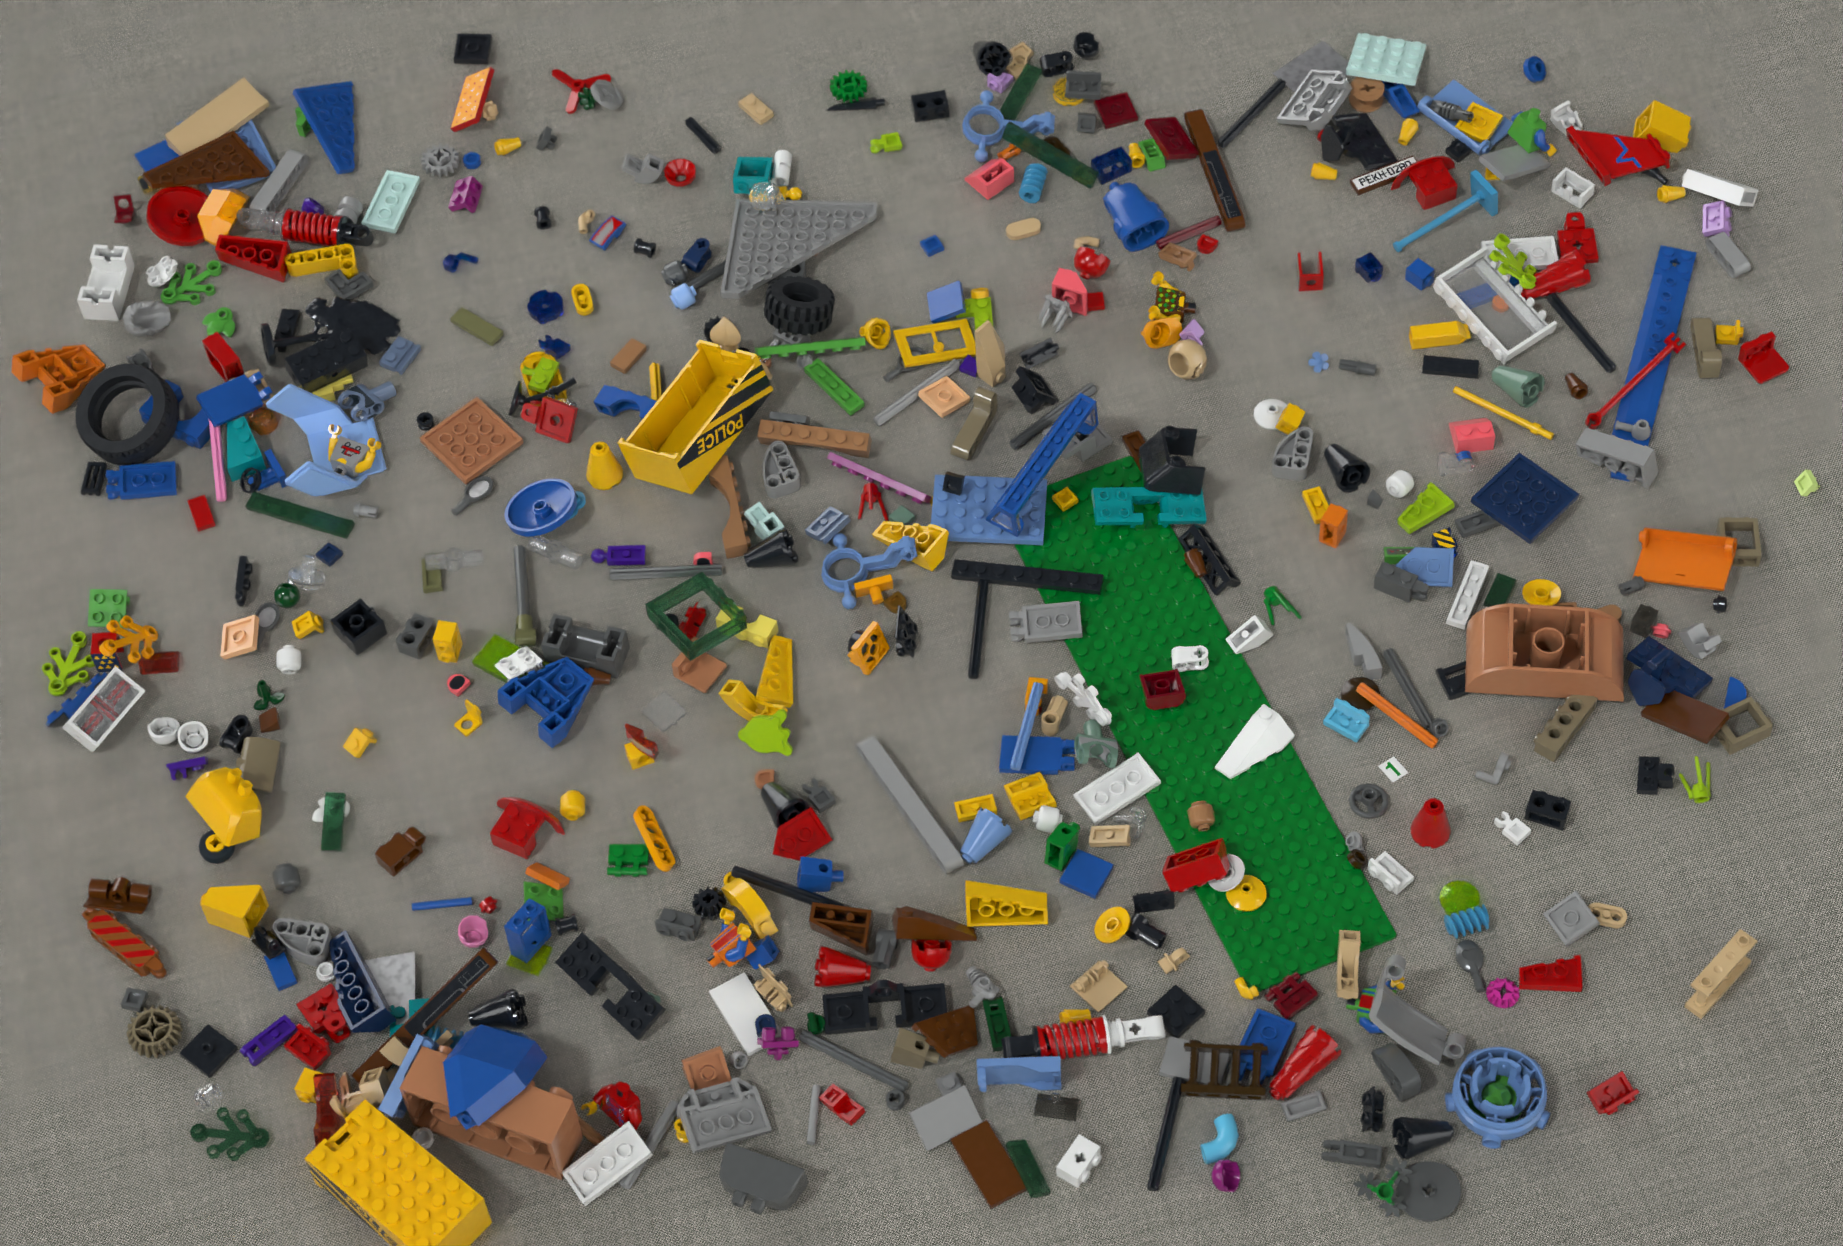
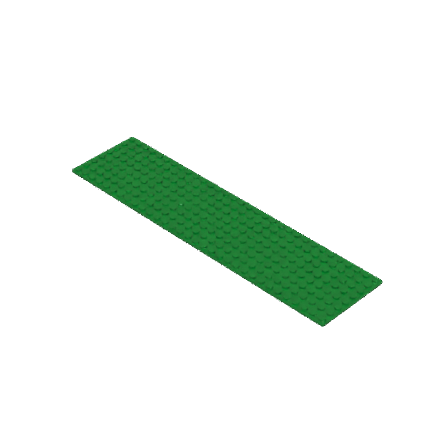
[1014,456,1396,992]

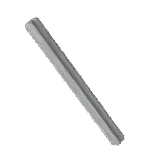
[873,359,960,426]

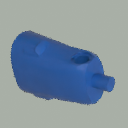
[1103,182,1169,252]

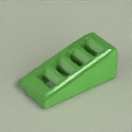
[1138,138,1165,172]

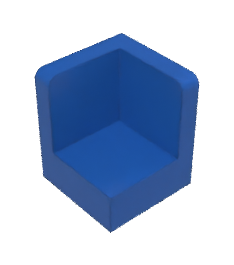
[746,935,780,969]

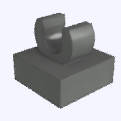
[1077,112,1097,133]
[536,126,557,151]
[121,987,148,1012]

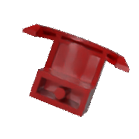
[1391,156,1458,210]
[490,797,565,860]

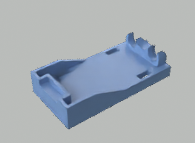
[378,1034,440,1119]
[977,1056,1061,1092]

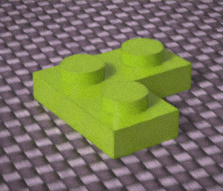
[956,297,993,330]

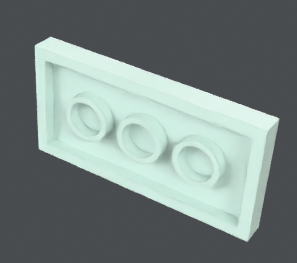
[362,170,420,234]

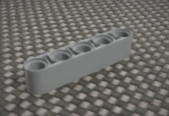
[249,149,308,219]

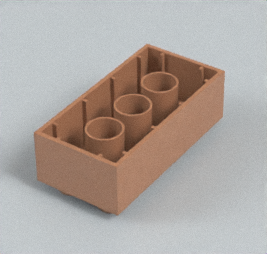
[399,1046,583,1180]

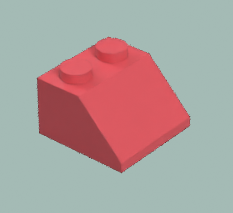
[1052,268,1087,316]
[1449,418,1495,453]

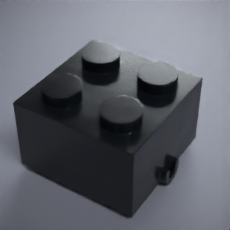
[330,598,387,656]

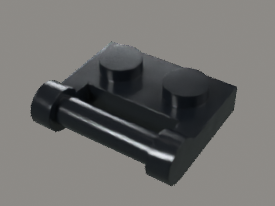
[1435,661,1471,701]

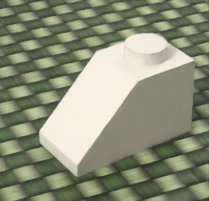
[1225,615,1274,654]

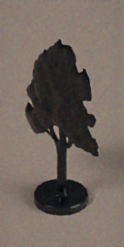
[260,296,401,366]

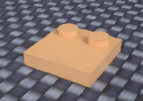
[918,376,970,418]
[220,615,259,660]

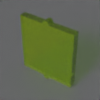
[506,942,552,976]

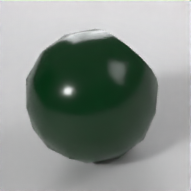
[274,583,301,609]

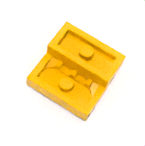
[1004,772,1057,821]

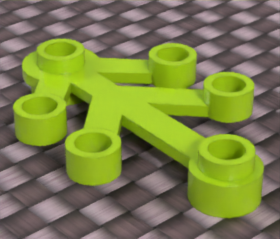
[1489,233,1536,289]
[42,631,95,696]

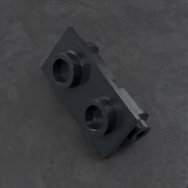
[1019,338,1059,369]
[1132,889,1175,914]
[251,926,287,960]
[1360,1086,1384,1132]

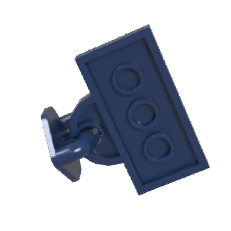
[1626,636,1713,706]

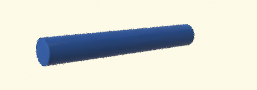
[412,897,473,911]

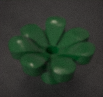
[578,87,596,110]

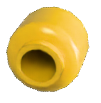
[560,790,586,821]

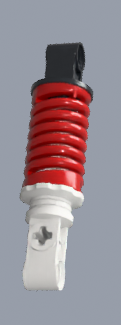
[1001,1015,1166,1060]

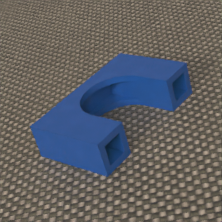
[139,379,221,449]

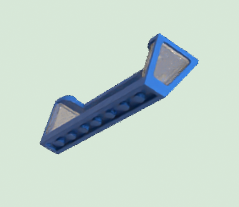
[986,393,1099,537]

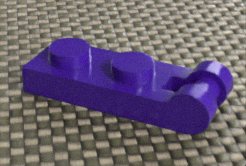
[240,1014,298,1066]

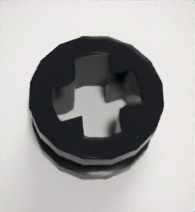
[416,412,434,431]

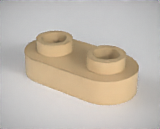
[1588,903,1627,929]

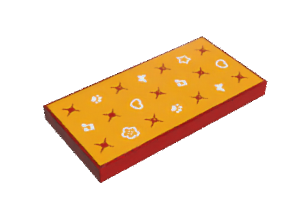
[450,66,495,132]

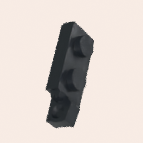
[274,309,301,353]

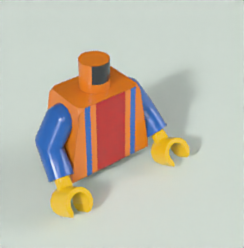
[706,908,756,968]

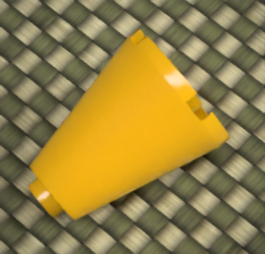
[586,441,623,490]

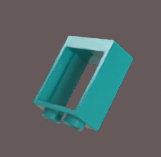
[733,157,773,194]

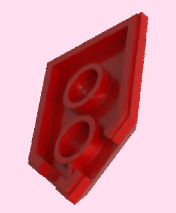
[772,807,832,861]

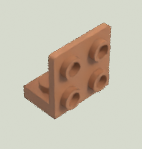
[672,637,727,693]

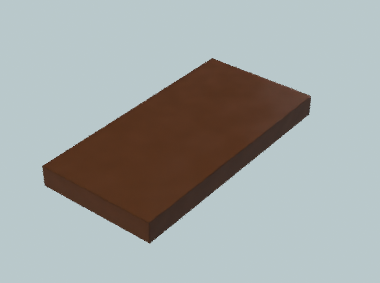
[1641,691,1730,744]
[950,1120,1028,1209]

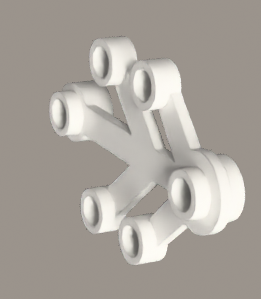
[1054,672,1112,726]

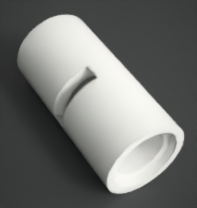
[771,150,792,186]

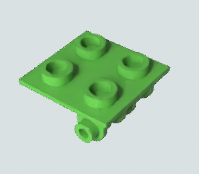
[88,589,130,627]
[524,881,564,921]

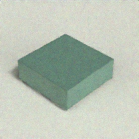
[888,505,915,525]

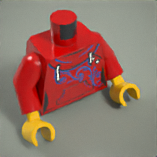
[581,1081,643,1130]

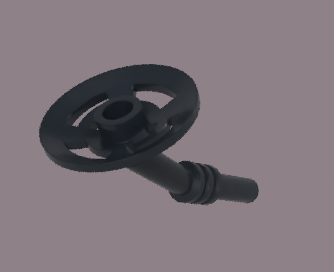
[509,377,577,416]

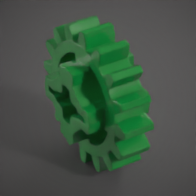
[830,70,867,103]

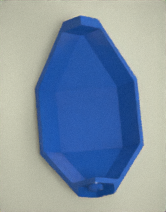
[443,1025,548,1130]

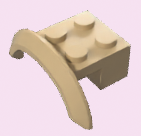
[330,1066,391,1118]

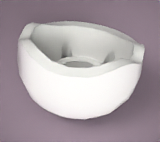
[148,717,180,745]
[178,721,209,753]

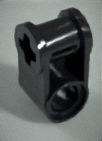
[1039,51,1073,77]
[219,714,253,754]

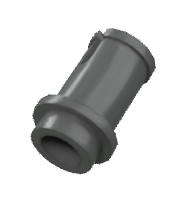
[1618,576,1645,596]

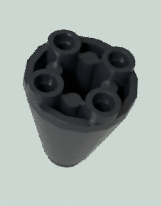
[973,41,1010,76]
[744,528,799,568]
[468,989,528,1029]

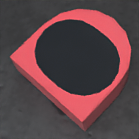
[693,552,713,565]
[447,674,471,697]

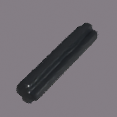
[685,117,721,154]

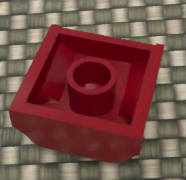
[1139,669,1186,710]

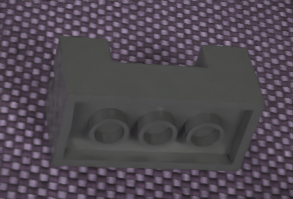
[541,614,630,679]

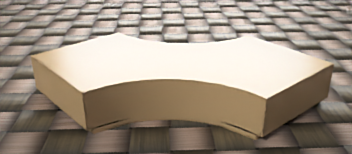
[1006,42,1033,82]

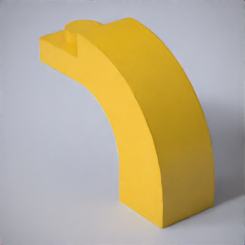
[718,679,788,721]
[721,878,778,940]

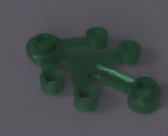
[190,1107,270,1161]

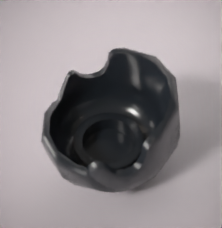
[1073,32,1099,59]

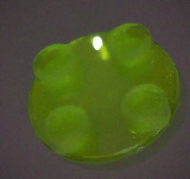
[1439,880,1480,916]

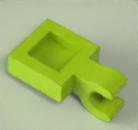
[870,132,902,153]

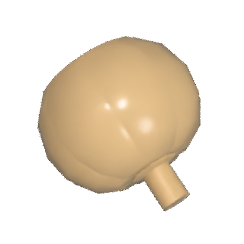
[1168,339,1207,380]

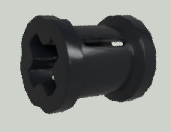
[534,206,552,230]
[633,238,656,258]
[555,914,579,935]

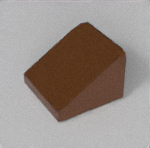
[259,707,280,733]

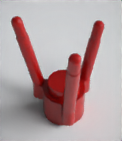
[858,483,889,521]

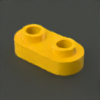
[571,284,594,316]

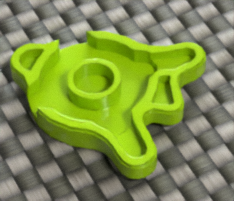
[738,709,793,756]

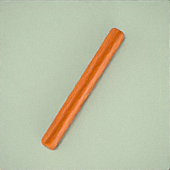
[1356,682,1438,748]

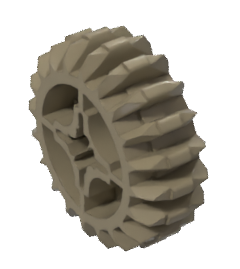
[126,1005,183,1059]

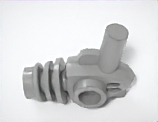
[966,966,999,1008]

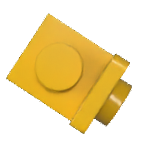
[1715,320,1744,345]
[292,610,325,639]

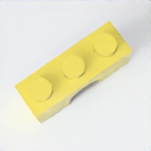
[716,602,778,649]

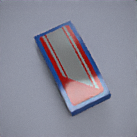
[589,215,627,251]

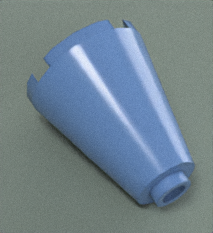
[960,807,1012,864]

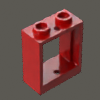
[202,332,244,382]

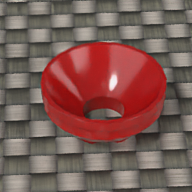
[664,158,696,187]

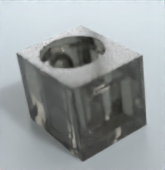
[1629,604,1659,638]

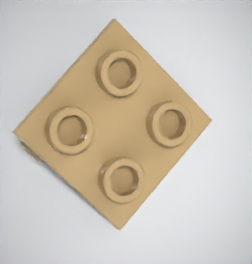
[1070,960,1128,1013]
[754,964,793,1012]

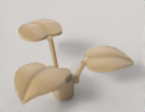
[710,316,773,380]

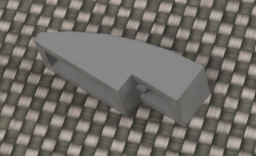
[1345,623,1382,680]

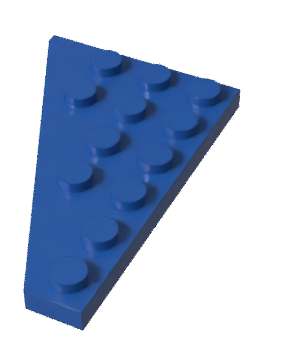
[292,81,355,175]

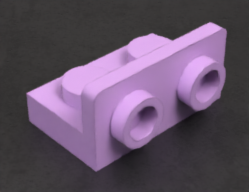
[1702,200,1732,237]

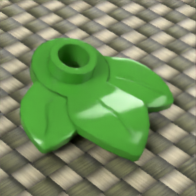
[202,307,235,338]

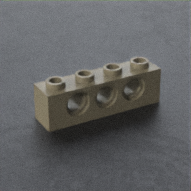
[1533,695,1598,762]

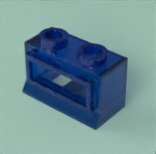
[1091,146,1132,185]

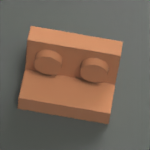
[681,1046,731,1091]

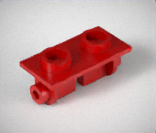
[677,602,706,642]

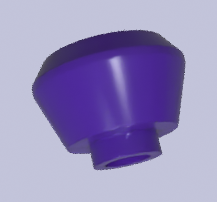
[301,197,324,215]

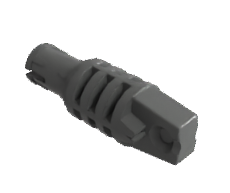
[1429,100,1474,123]

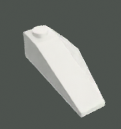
[1215,704,1294,779]

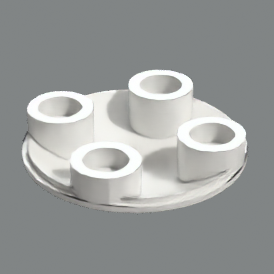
[146,256,177,287]

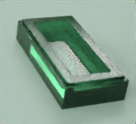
[1484,573,1516,607]

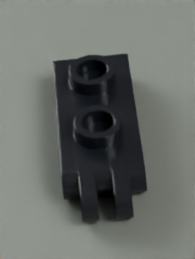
[235,556,253,606]

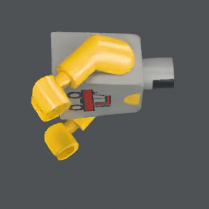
[328,424,382,478]

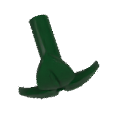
[253,680,285,711]

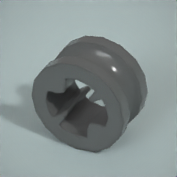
[886,1089,905,1111]

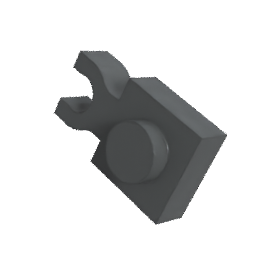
[802,778,836,813]

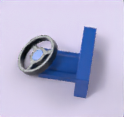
[240,449,287,494]

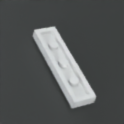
[1446,560,1489,630]

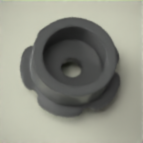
[1429,718,1449,737]

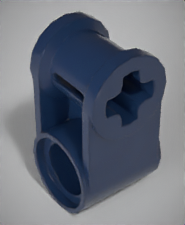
[681,238,712,273]

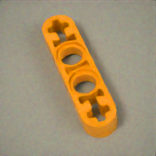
[633,805,675,872]

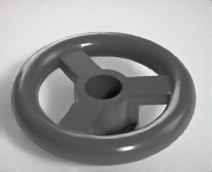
[1349,783,1389,818]

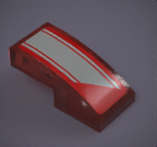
[624,723,659,759]

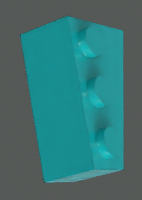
[227,416,266,482]

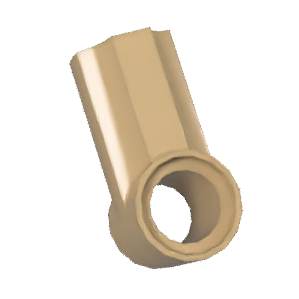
[1041,695,1068,736]

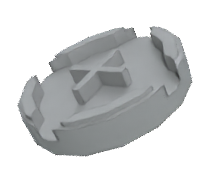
[591,80,623,110]

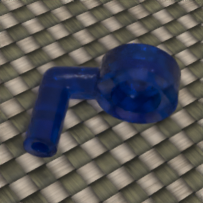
[443,252,478,273]

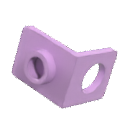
[1179,319,1204,346]

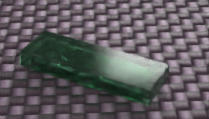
[321,792,346,852]
[1005,1139,1051,1198]

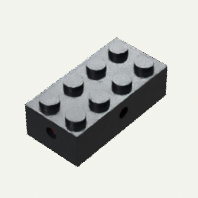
[284,328,368,393]

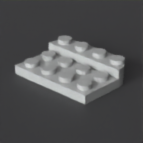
[1276,69,1352,131]
[677,1077,772,1154]

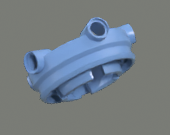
[1445,1047,1551,1149]

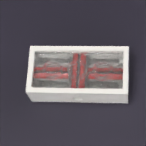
[62,666,145,752]

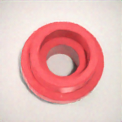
[1652,623,1672,639]

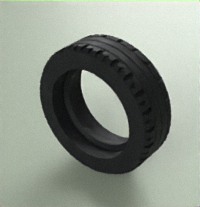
[75,363,179,465]

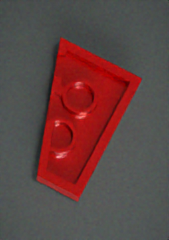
[1519,954,1582,992]

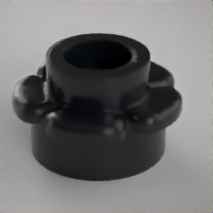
[1713,595,1727,614]

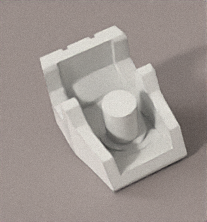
[1550,100,1583,136]

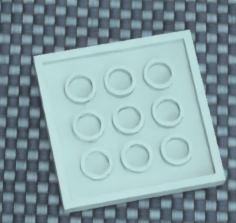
[1346,33,1426,86]

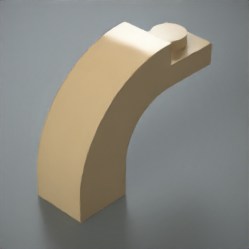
[1336,930,1360,999]
[380,1029,455,1066]

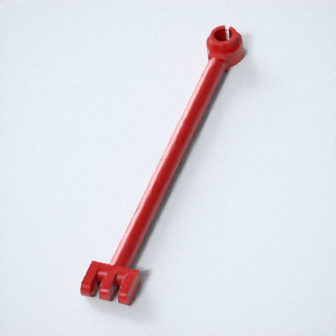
[1585,332,1687,429]

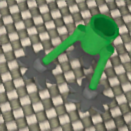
[1354,1158,1412,1218]

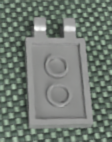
[1009,601,1083,643]

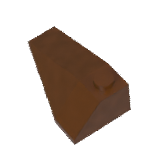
[892,906,977,941]

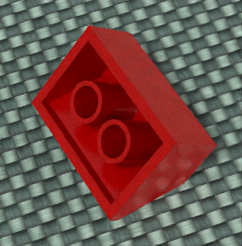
[1162,838,1230,893]

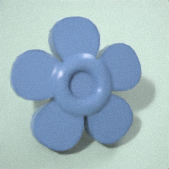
[1308,351,1329,373]

